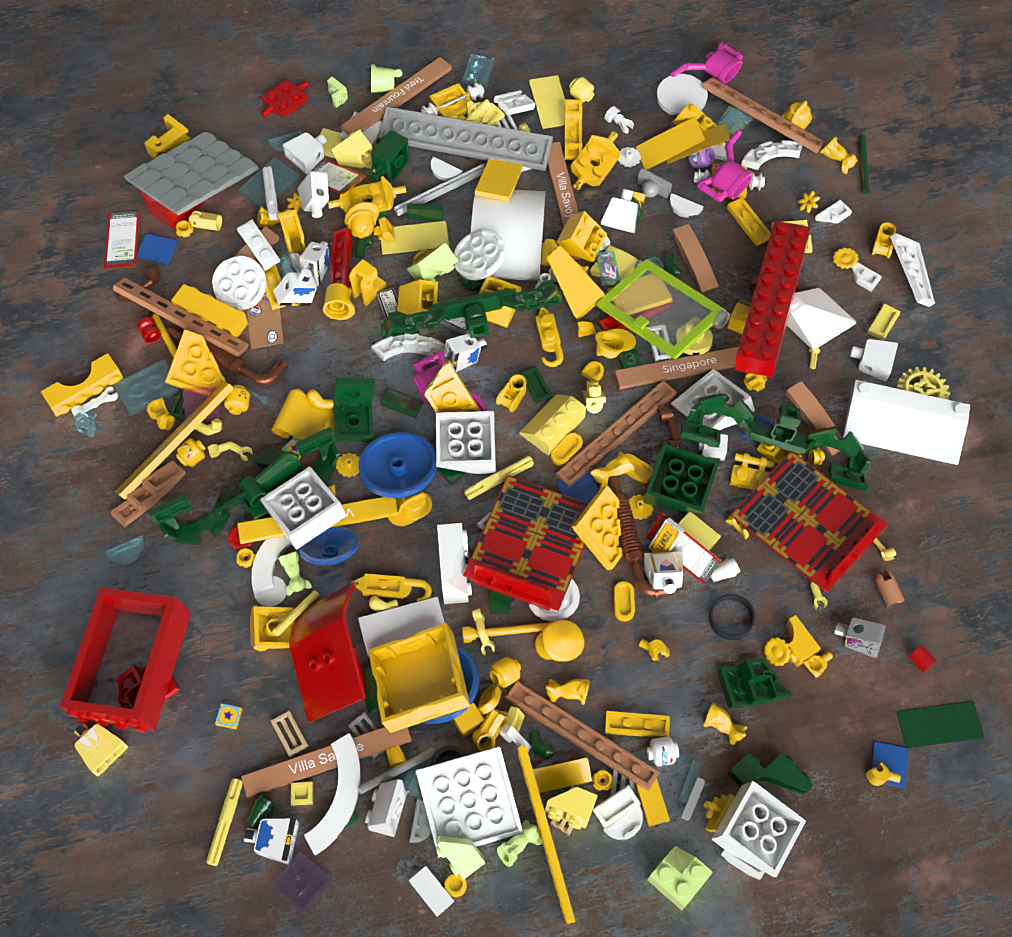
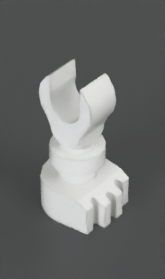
[604,106,634,133]

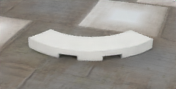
[741,140,803,170]
[371,333,445,362]
[251,536,292,594]

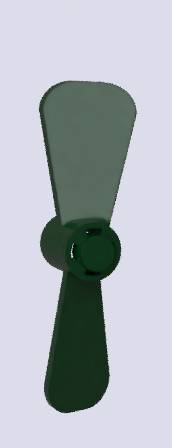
[203,451,302,522]

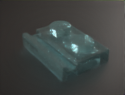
[463,54,494,88]

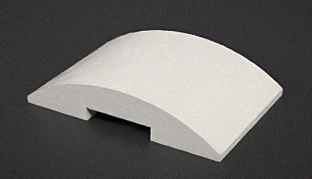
[470,190,546,281]

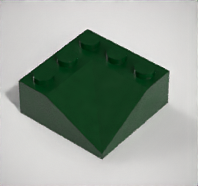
[644,443,720,514]

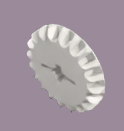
[529,579,580,622]

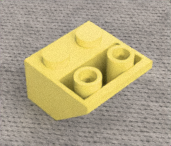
[331,130,373,168]
[545,787,598,829]

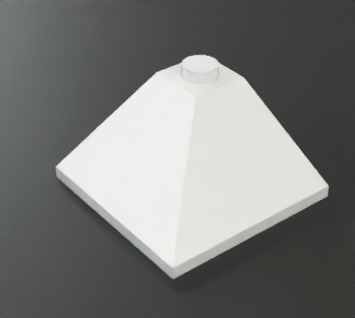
[787,288,856,351]
[671,369,755,430]

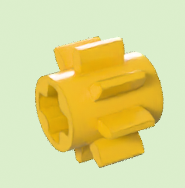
[743,373,767,392]

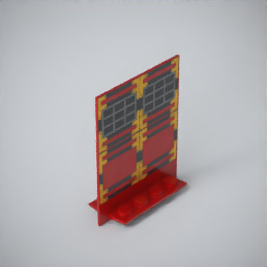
[730,451,888,593]
[463,475,588,611]

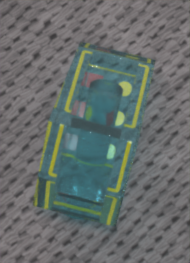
[718,106,753,134]

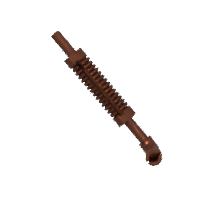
[167,326,289,386]
[610,476,676,599]

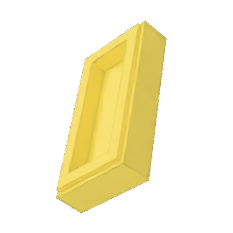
[867,303,901,341]

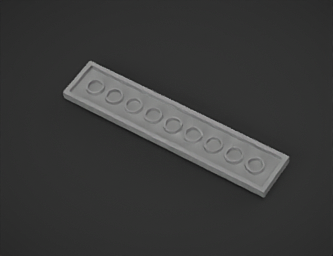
[378,107,553,171]

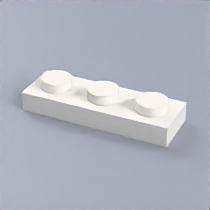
[237,220,280,271]

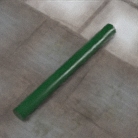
[859,135,870,194]

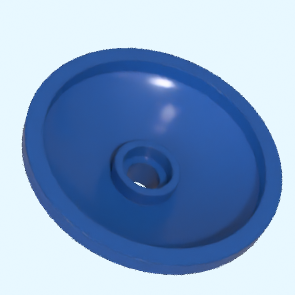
[299,526,359,566]

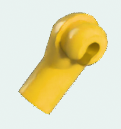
[307,389,333,409]

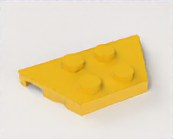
[424,360,481,413]

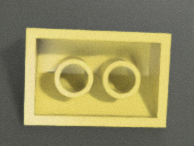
[519,394,586,456]

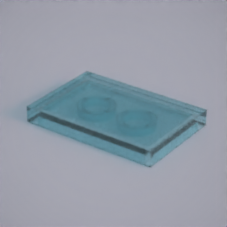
[238,157,300,210]
[113,359,180,416]

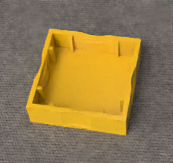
[368,623,470,733]

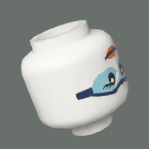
[646,736,679,767]

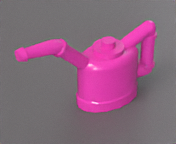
[671,42,743,84]
[697,129,754,202]
[413,351,489,411]

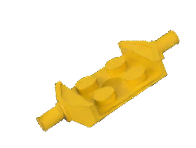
[571,131,621,190]
[328,176,406,214]

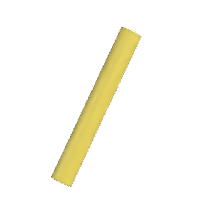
[273,590,319,636]

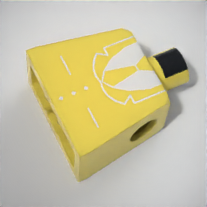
[74,723,128,777]

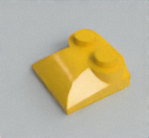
[250,606,294,651]

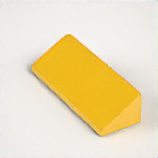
[533,758,592,793]

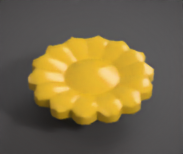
[833,247,859,269]
[336,453,360,477]
[629,494,653,520]
[764,637,791,666]

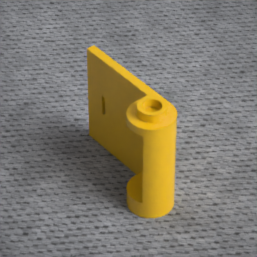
[271,389,334,440]

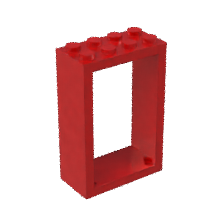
[60,588,191,733]

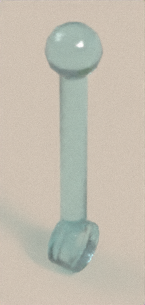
[235,381,268,405]

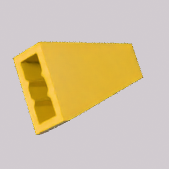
[547,245,605,321]

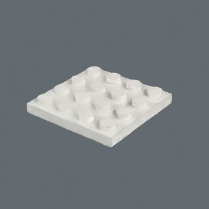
[416,746,523,858]

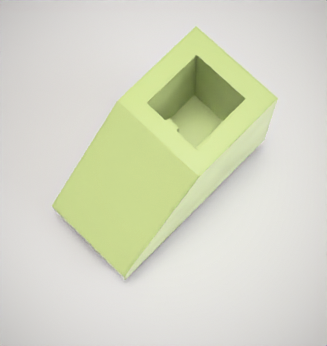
[436,835,485,879]

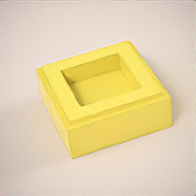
[291,781,313,806]

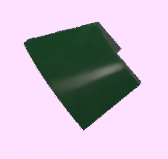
[717,658,792,709]

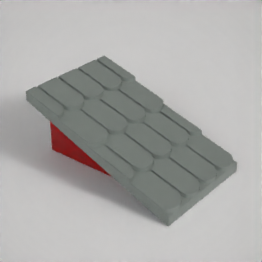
[124,132,259,231]

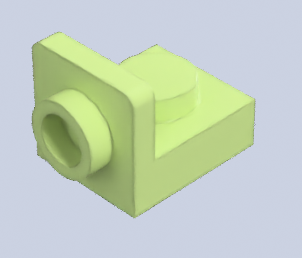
[327,77,348,108]

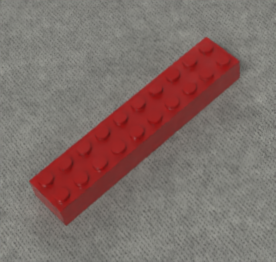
[735,221,811,378]

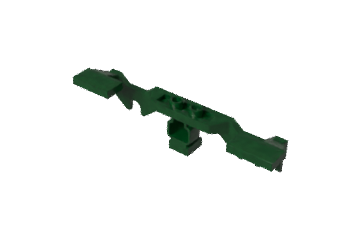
[380,280,562,339]
[681,393,871,492]
[148,426,340,546]

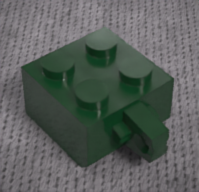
[368,130,410,183]

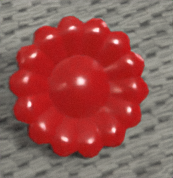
[227,525,252,550]

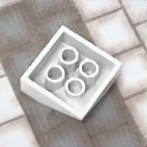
[436,411,496,474]
[260,467,346,550]
[437,523,472,604]
[712,781,806,877]

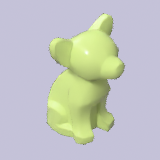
[278,552,312,596]
[497,820,542,867]

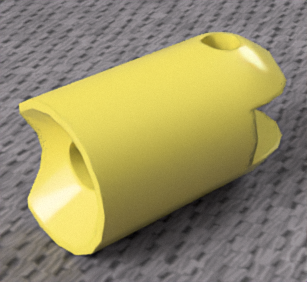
[189,211,222,231]

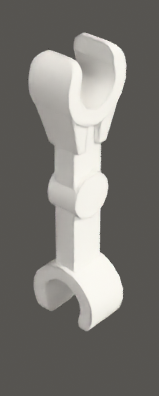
[71,386,118,419]

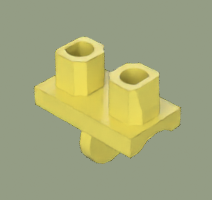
[582,380,606,413]

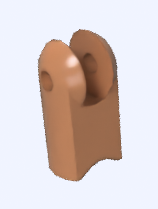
[875,570,905,608]

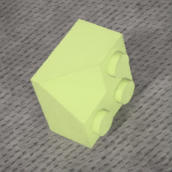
[407,243,458,281]
[648,846,713,910]

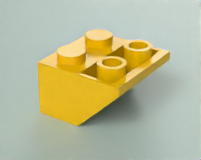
[557,211,607,262]
[479,276,521,328]
[397,280,438,315]

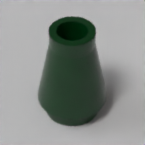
[245,794,275,829]

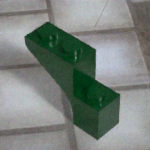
[728,753,813,795]

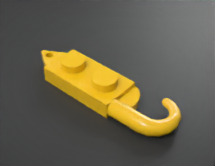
[351,574,432,602]

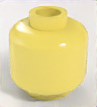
[569,77,594,103]

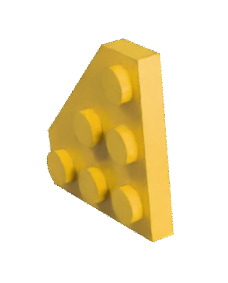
[165,330,227,397]
[572,485,622,570]

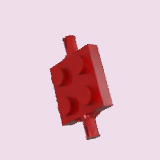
[261,79,309,118]

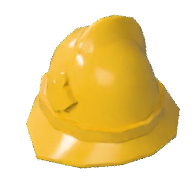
[345,202,379,238]

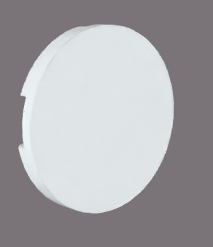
[657,74,708,116]
[454,230,506,280]
[212,256,267,310]

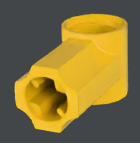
[472,708,508,751]

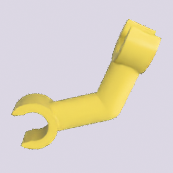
[207,441,253,461]
[810,581,827,610]
[472,608,495,655]

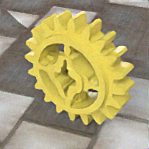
[896,367,950,400]

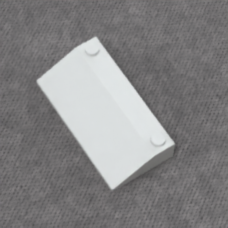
[843,380,970,465]

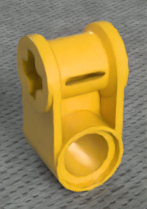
[871,222,896,258]
[496,375,526,413]

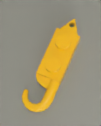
[535,307,563,367]

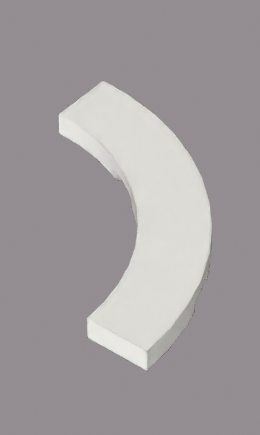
[304,733,361,856]

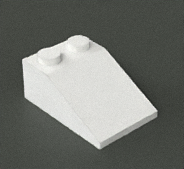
[365,779,407,837]

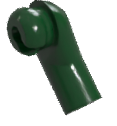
[355,237,373,258]
[664,253,682,277]
[461,276,486,291]
[529,731,555,758]

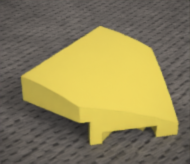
[466,100,505,126]

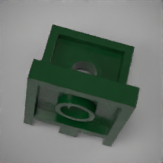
[333,378,375,441]

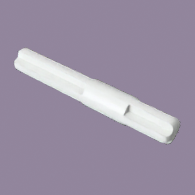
[262,166,279,220]

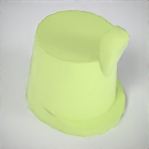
[371,64,402,93]

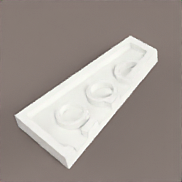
[890,233,935,307]

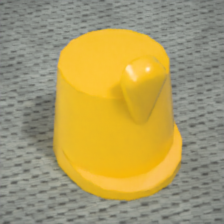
[323,283,355,320]

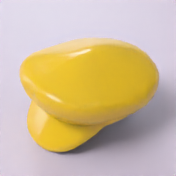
[535,620,584,662]

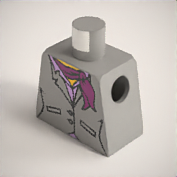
[834,618,886,658]

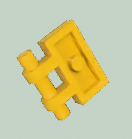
[729,453,774,490]

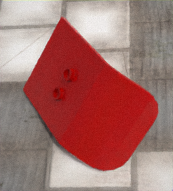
[289,582,366,722]

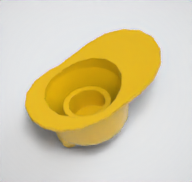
[781,101,812,129]
[595,329,636,359]
[388,491,432,526]

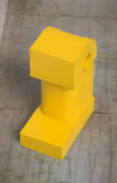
[144,114,191,159]
[278,209,306,254]
[349,259,387,306]

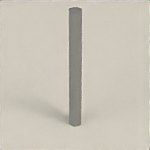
[357,747,436,794]

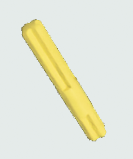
[464,456,534,500]
[206,778,243,866]

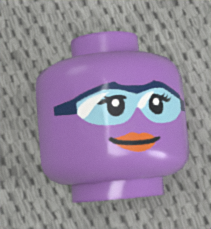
[688,147,715,169]

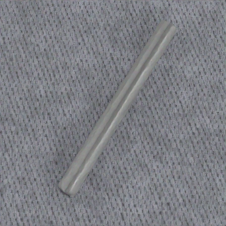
[394,164,485,216]

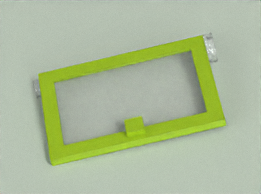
[596,259,730,360]

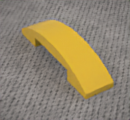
[565,99,582,160]

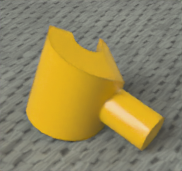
[639,639,670,661]
[803,651,833,678]
[866,762,901,786]

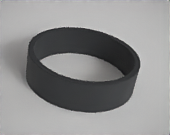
[709,594,756,640]

